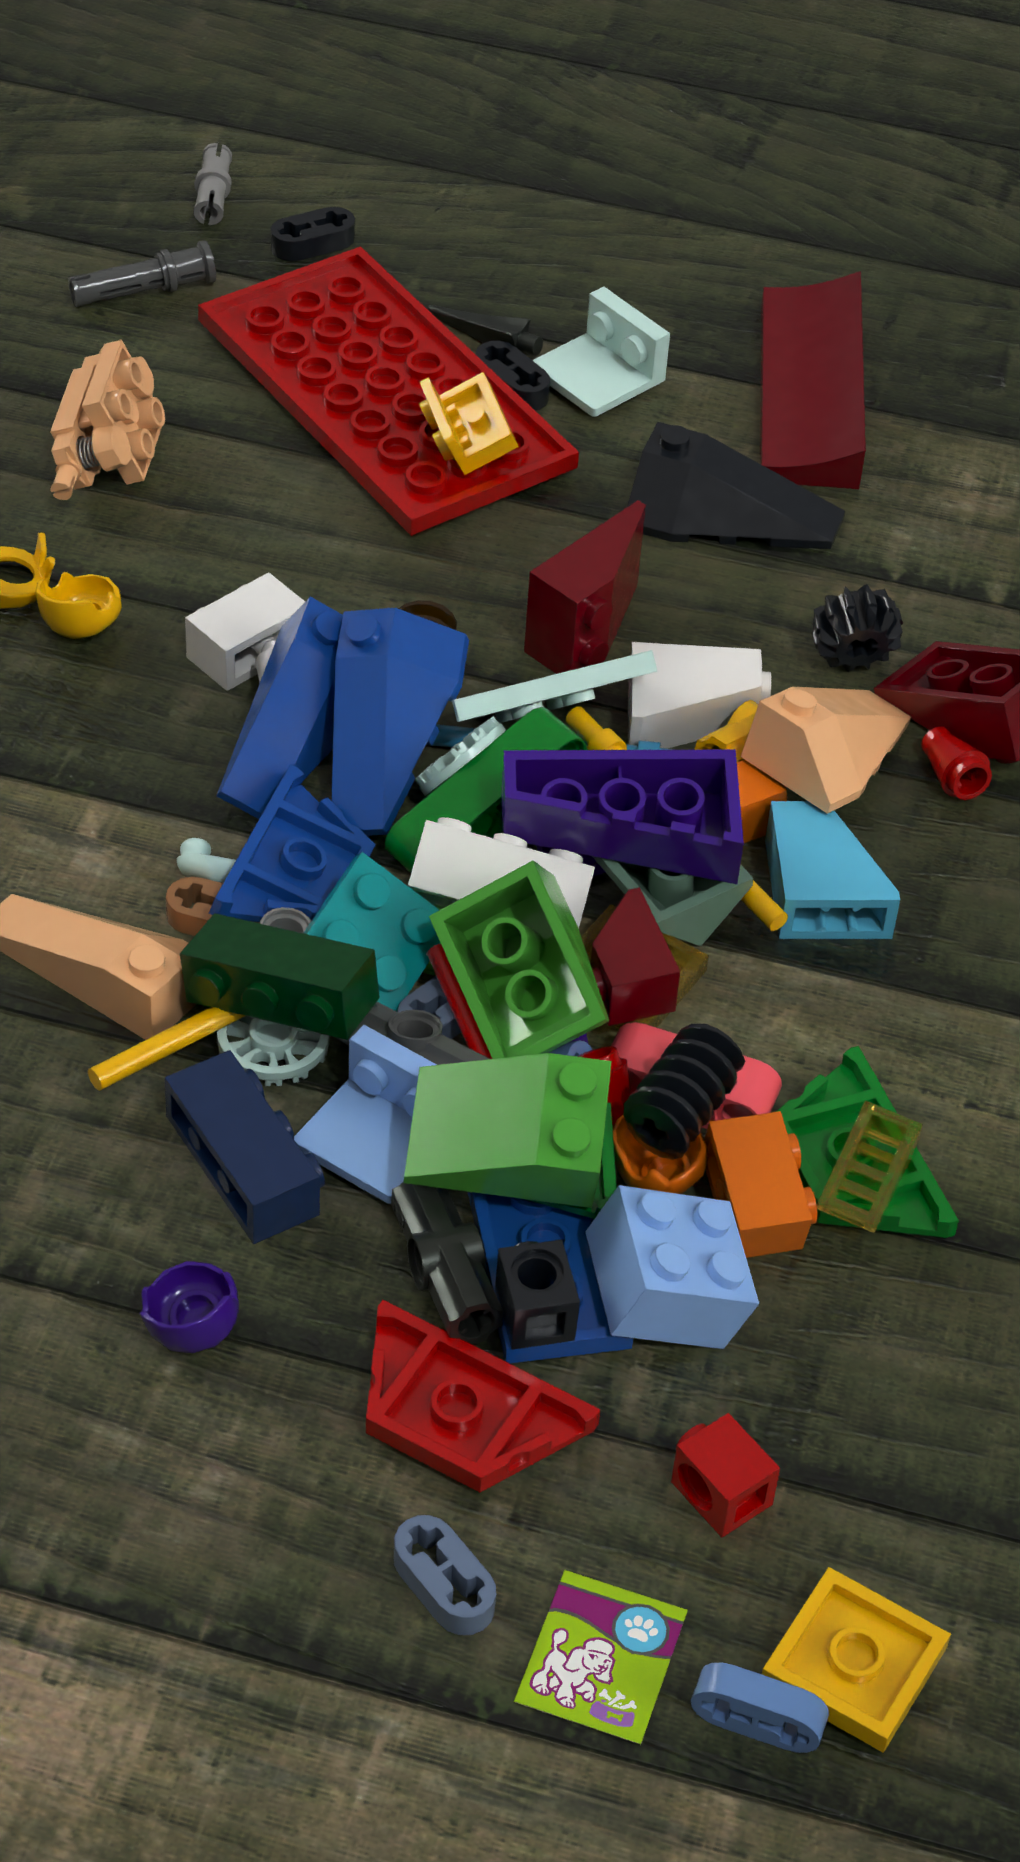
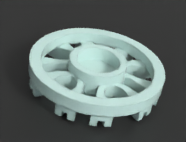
[415,716,506,796]
[217,1016,330,1086]

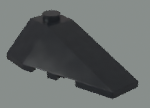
[627,422,845,549]

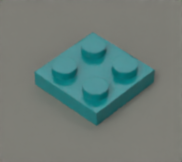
[304,852,441,1011]

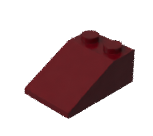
[524,500,646,674]
[874,641,1020,764]

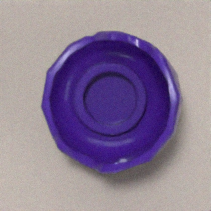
[140,1261,239,1353]

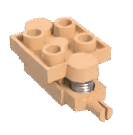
[50,340,165,500]

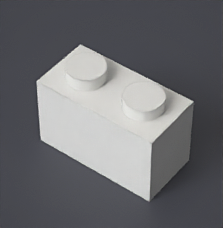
[185,572,305,691]

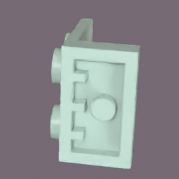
[533,287,670,417]

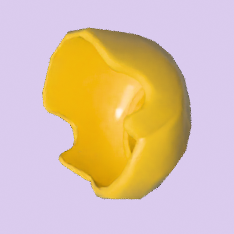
[35,572,122,639]

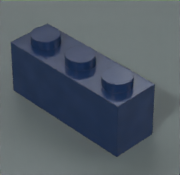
[165,1050,325,1245]

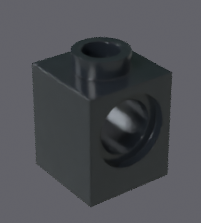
[495,1239,580,1350]

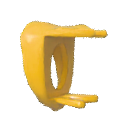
[0,532,55,609]

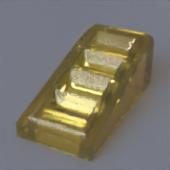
[817,1100,923,1233]

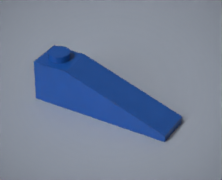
[216,596,343,819]
[332,608,469,836]

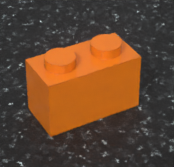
[704,1111,817,1258]

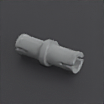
[194,143,232,225]

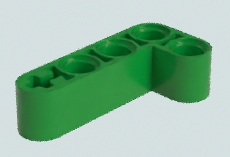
[385,707,588,873]

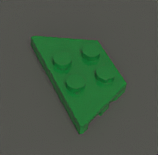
[776,1046,959,1238]

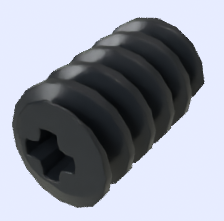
[623,1024,746,1160]

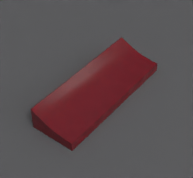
[760,271,866,489]

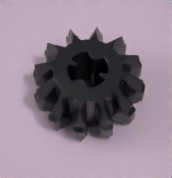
[812,584,903,672]

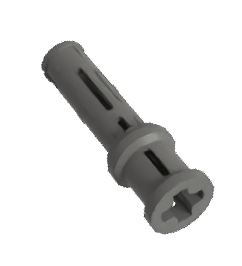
[68,240,216,307]

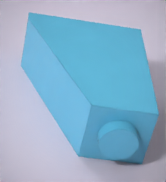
[765,801,900,939]

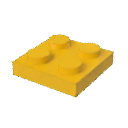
[762,1567,951,1753]

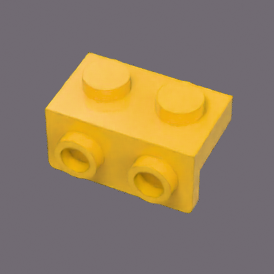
[419,372,519,475]

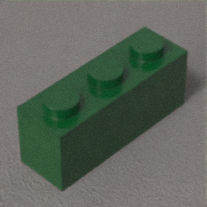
[180,913,380,1040]

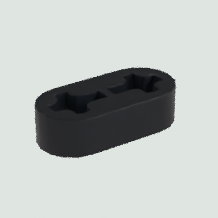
[271,207,355,261]
[475,341,550,411]

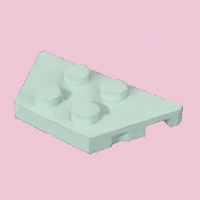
[452,650,657,723]

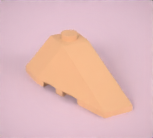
[741,687,911,814]
[0,894,196,1040]

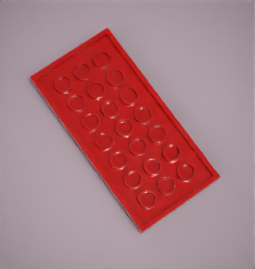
[198,246,579,536]

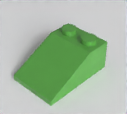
[429,860,609,1059]
[403,1053,612,1208]

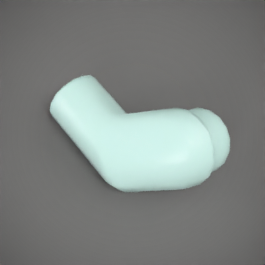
[176,838,236,883]

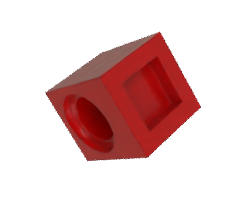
[671,1413,780,1538]

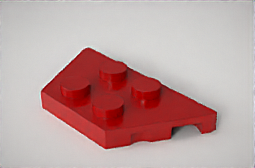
[366,1300,601,1493]

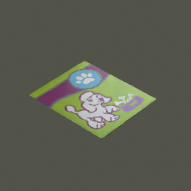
[514,1570,688,1744]

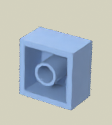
[586,1185,759,1349]

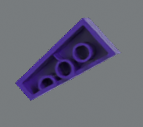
[502,749,744,884]

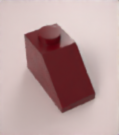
[590,887,680,1026]

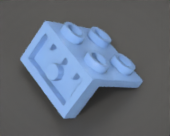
[294,1024,437,1204]

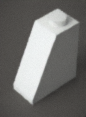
[628,642,771,749]

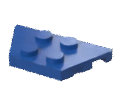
[208,764,376,922]

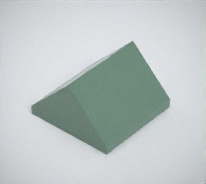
[592,856,753,946]

